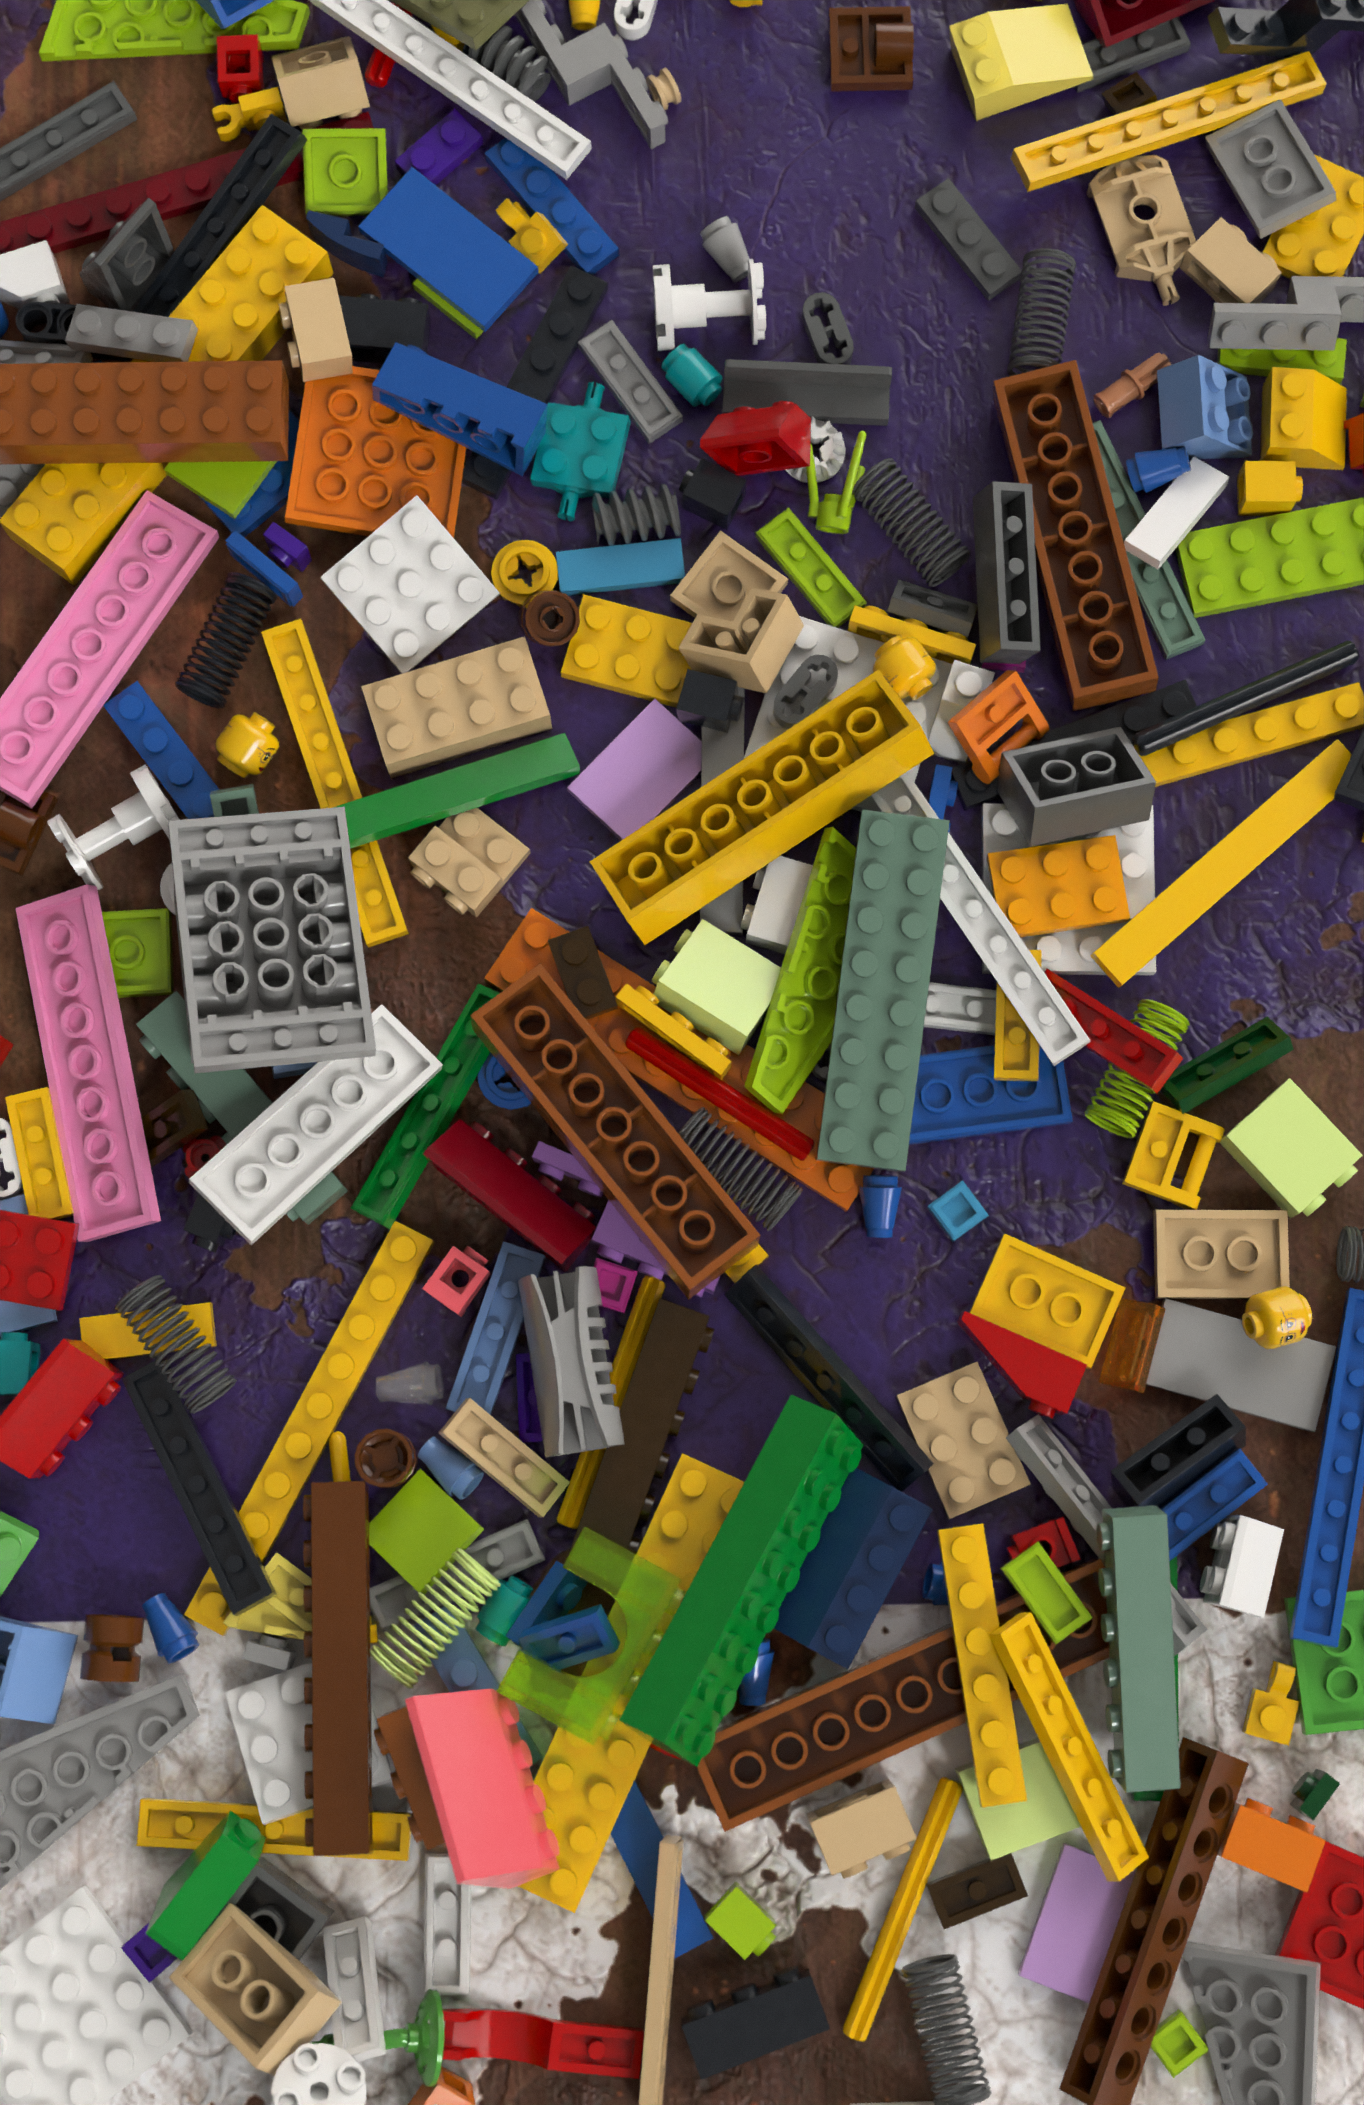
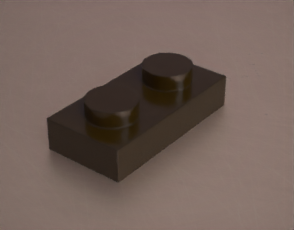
[548,926,618,1020]
[142,1090,209,1168]
[926,1853,1028,1930]

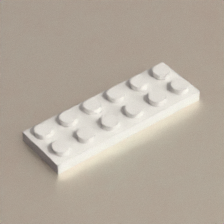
[189,1004,443,1245]

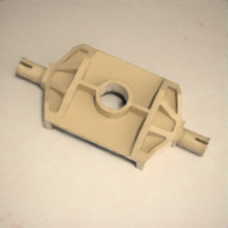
[1087,155,1196,306]

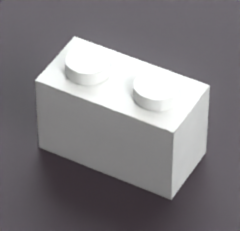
[740,856,813,954]

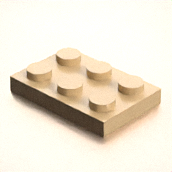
[1153,1210,1290,1299]
[895,1362,1031,1519]

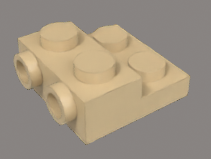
[408,808,531,918]

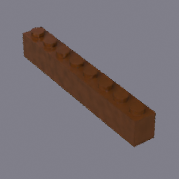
[303,1481,373,1856]

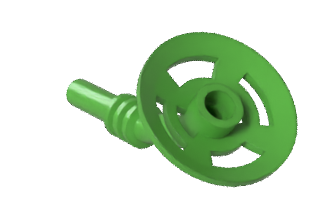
[310,1989,444,2087]

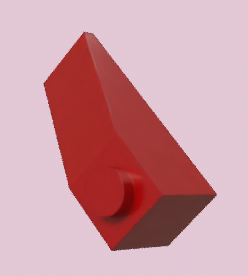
[957,1311,1087,1419]

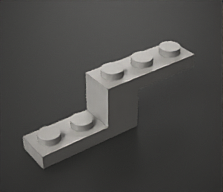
[514,0,668,149]
[1207,276,1364,350]

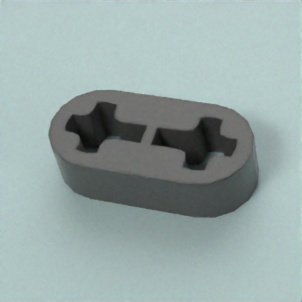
[802,292,854,365]
[773,654,838,729]

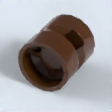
[518,591,580,647]
[355,1429,418,1488]
[80,1614,145,1682]

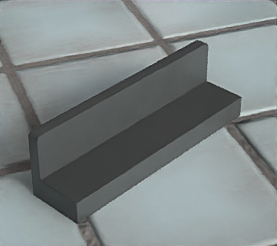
[722,359,892,426]

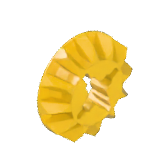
[491,540,558,607]

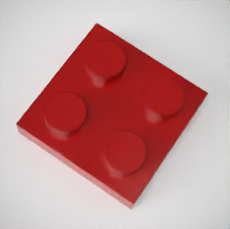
[0,1209,80,1311]

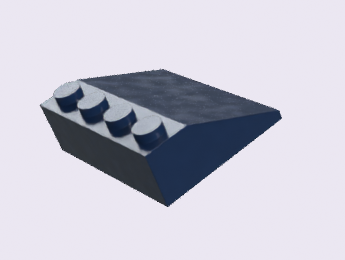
[774,1468,933,1670]

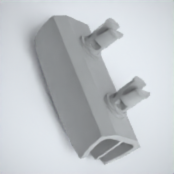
[518,1266,625,1458]

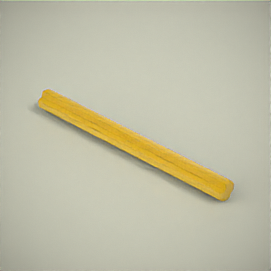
[557,1276,665,1529]
[843,1777,963,2042]

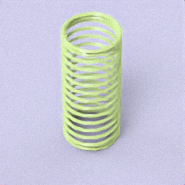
[369,1548,500,1689]

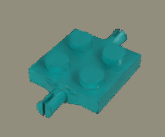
[530,382,631,521]

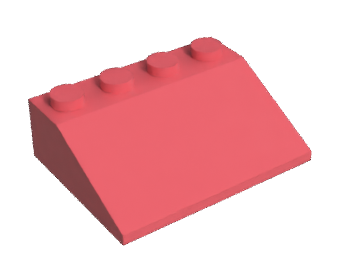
[405,1688,560,1889]

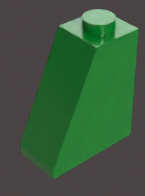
[145,1810,266,1960]

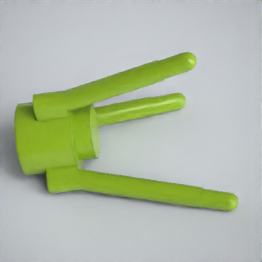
[806,431,866,534]

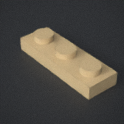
[439,1398,570,1517]

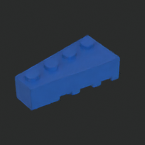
[372,342,548,476]

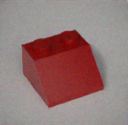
[700,401,811,476]

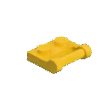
[1122,1101,1225,1210]

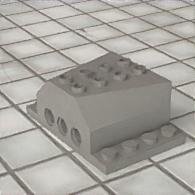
[168,807,376,1074]

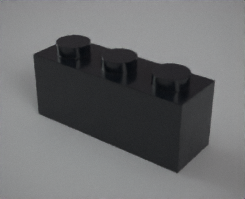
[338,294,431,364]
[1111,1394,1246,1508]
[682,1966,830,2080]

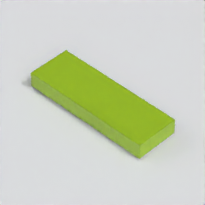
[755,507,867,628]

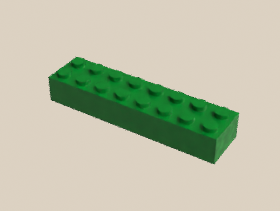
[619,1395,863,1767]

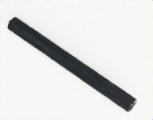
[1132,640,1360,756]

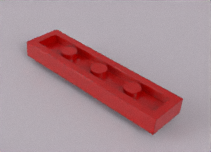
[1044,969,1183,1094]

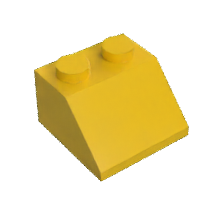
[1260,367,1347,470]

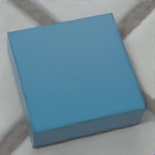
[927,1180,989,1242]

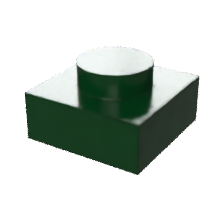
[1290,1769,1340,1820]

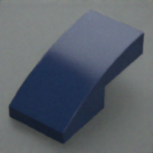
[306,210,388,277]

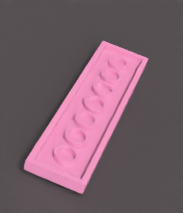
[0,490,219,809]
[16,884,161,1242]

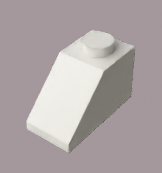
[0,240,69,309]
[928,660,995,764]

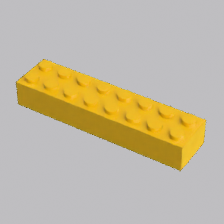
[590,669,934,945]

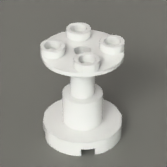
[653,259,766,351]
[47,764,180,890]
[270,2043,367,2105]

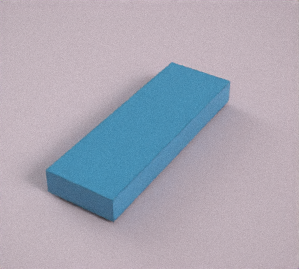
[556,538,685,596]

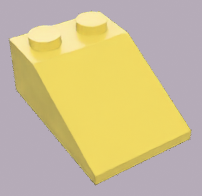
[949,4,1093,121]

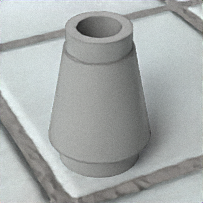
[700,216,750,283]

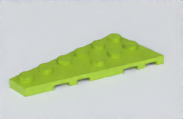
[39,0,310,61]
[744,827,856,1114]

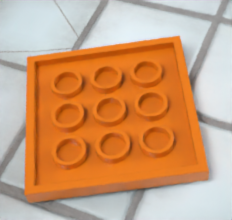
[285,366,466,538]

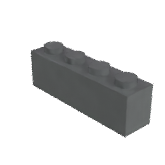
[973,481,1040,664]

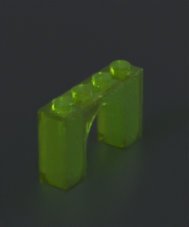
[496,1526,685,1745]

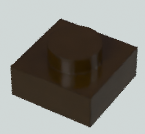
[1101,71,1158,115]

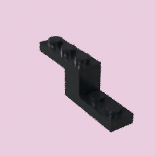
[1207,0,1364,57]

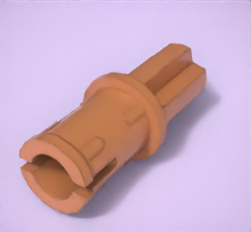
[1093,353,1171,418]

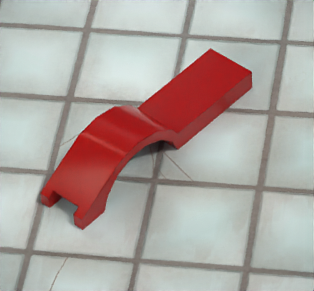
[443,2008,645,2079]

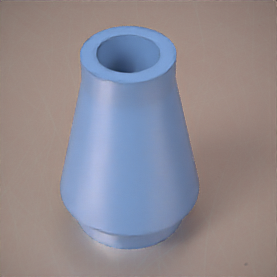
[418,1437,484,1500]

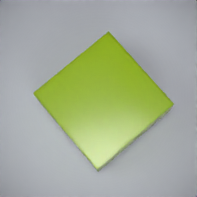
[1151,2009,1209,2078]

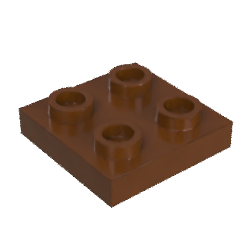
[829,6,914,92]
[0,790,58,876]

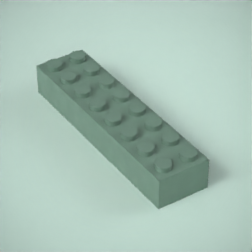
[816,809,950,1172]

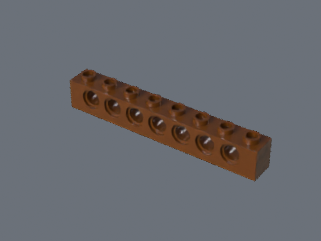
[1059,1737,1249,2105]

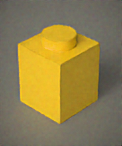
[1237,461,1303,516]

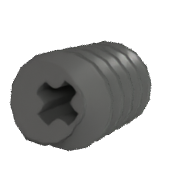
[463,25,551,102]
[592,484,681,546]

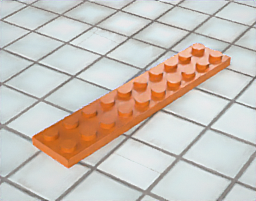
[484,908,875,1212]

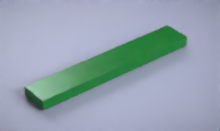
[332,733,580,849]
[351,983,499,1230]

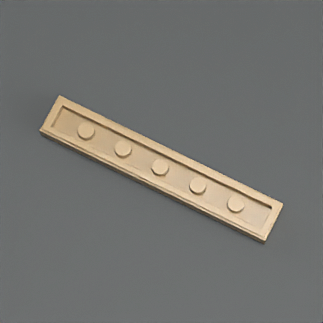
[639,1835,684,2105]

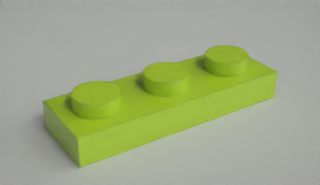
[1217,338,1347,384]

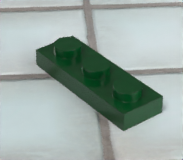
[1161,1016,1294,1114]

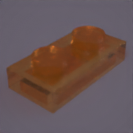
[1099,1298,1166,1394]

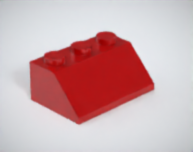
[0,1338,124,1479]

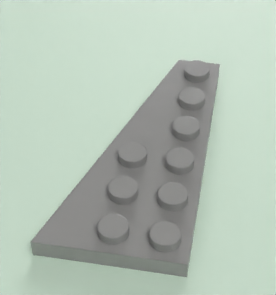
[0,1673,200,1890]
[1183,1941,1321,2105]

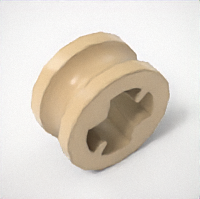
[646,68,681,110]

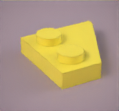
[223,1552,312,1641]

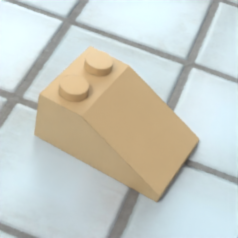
[169,1903,342,2076]

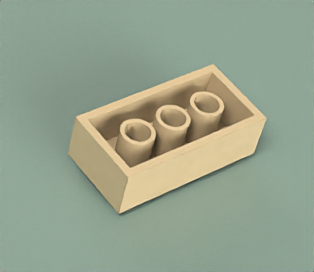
[361,636,552,779]

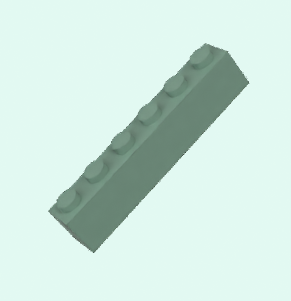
[136,991,348,1225]
[1096,1505,1180,1793]

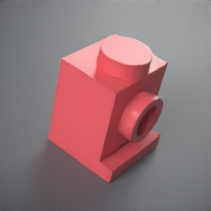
[422,1246,491,1317]

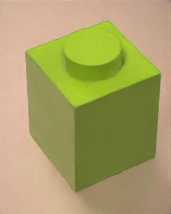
[705,1881,776,1960]

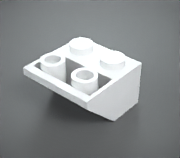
[1200,1515,1284,1618]

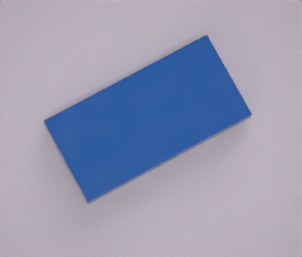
[358,167,539,332]
[909,1045,1073,1145]

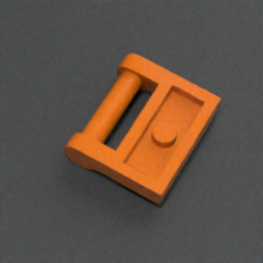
[947,670,1049,784]

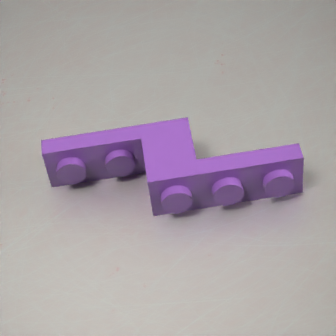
[532,1141,720,1298]

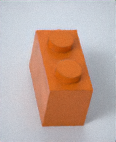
[1217,1797,1326,1892]

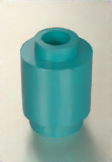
[661,344,722,407]
[475,1576,533,1647]

